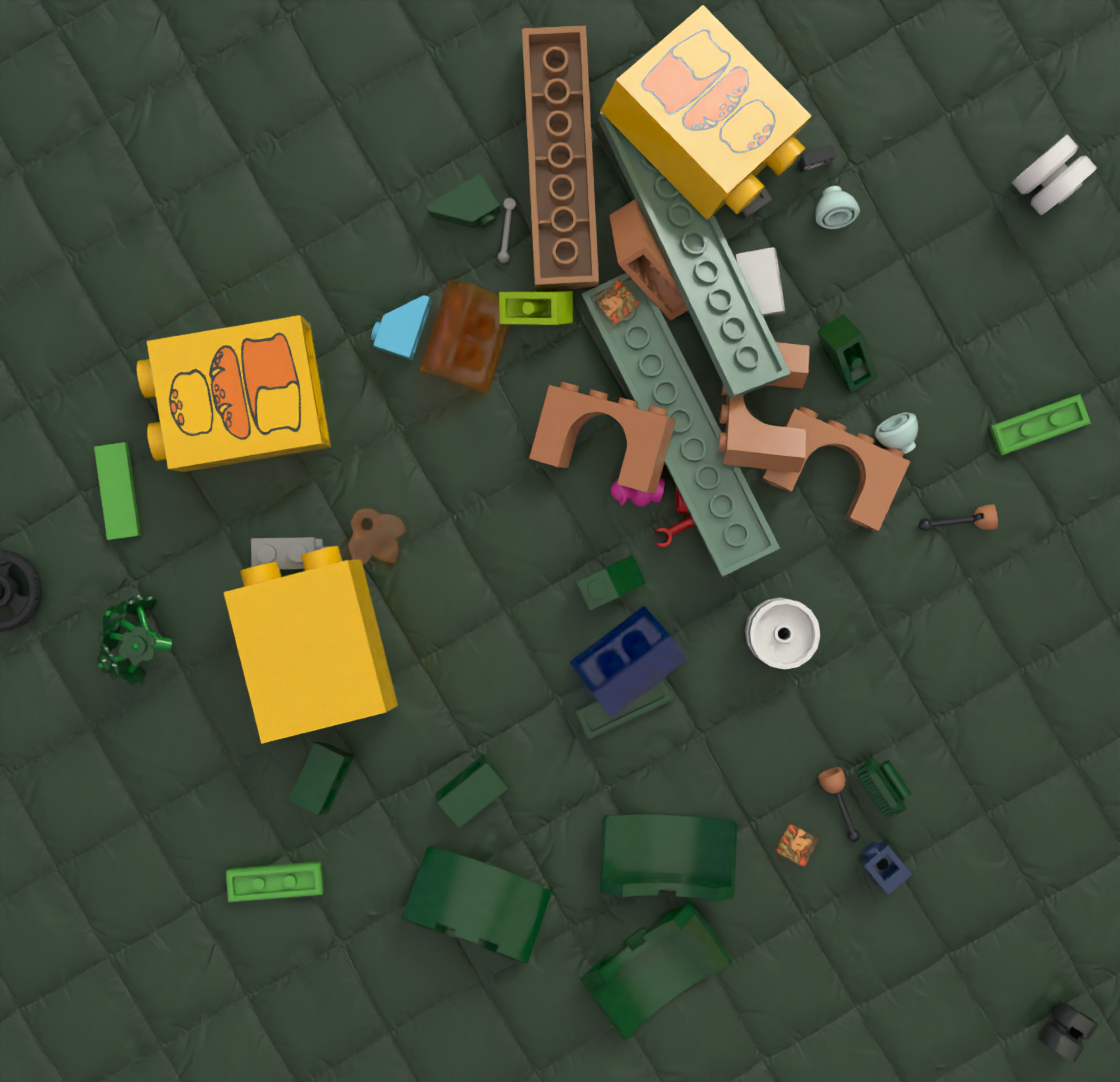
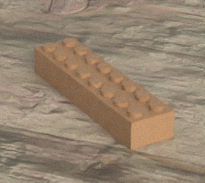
[522,25,599,291]

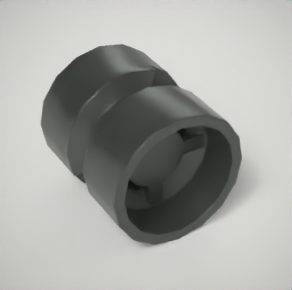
[1038,1000,1098,1062]

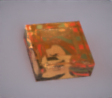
[595,280,639,326]
[775,823,819,867]

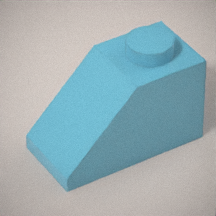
[371,295,432,361]

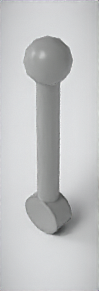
[497,198,516,263]

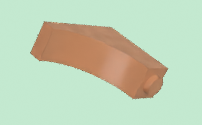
[609,199,688,321]

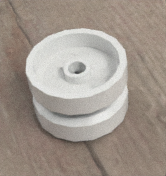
[1012,134,1097,216]
[745,597,820,669]

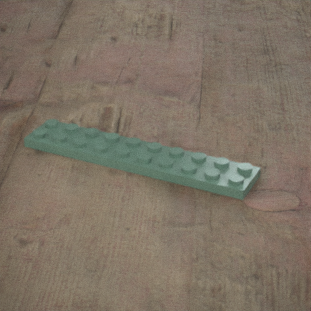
[598,112,791,399]
[582,273,780,578]

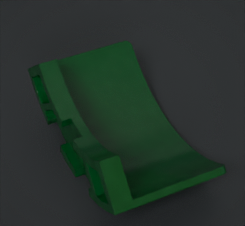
[600,814,737,902]
[401,846,551,964]
[580,902,732,1039]

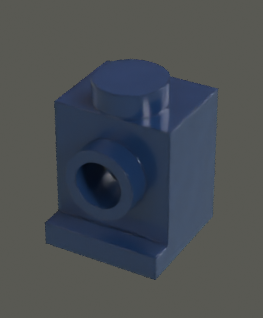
[859,841,913,895]

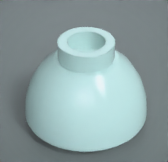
[815,186,860,229]
[875,412,918,454]

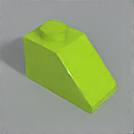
[499,291,573,325]

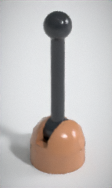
[919,504,998,531]
[818,767,860,842]

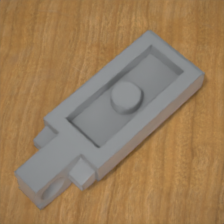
[251,537,333,569]

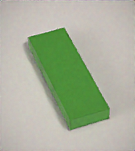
[989,394,1091,456]
[94,442,141,540]
[226,861,324,902]

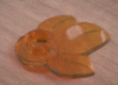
[348,508,407,565]

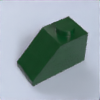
[426,173,501,228]
[817,314,878,393]
[576,554,646,610]

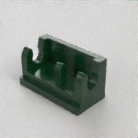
[288,742,354,815]
[435,754,508,828]

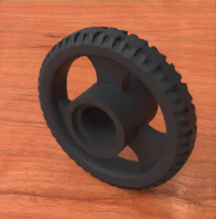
[0,550,42,632]

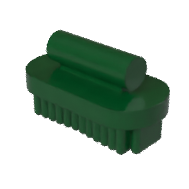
[856,757,912,818]

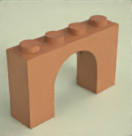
[718,342,809,473]
[529,381,676,494]
[759,407,910,531]

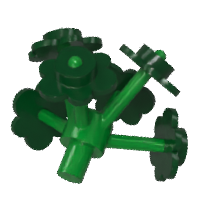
[97,594,172,685]

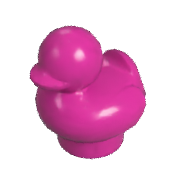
[611,478,665,506]

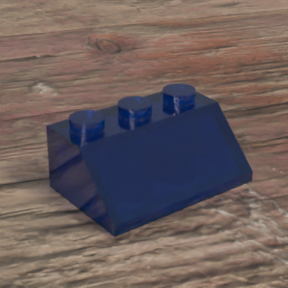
[569,606,687,718]

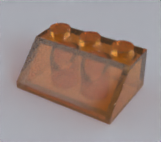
[419,280,510,394]

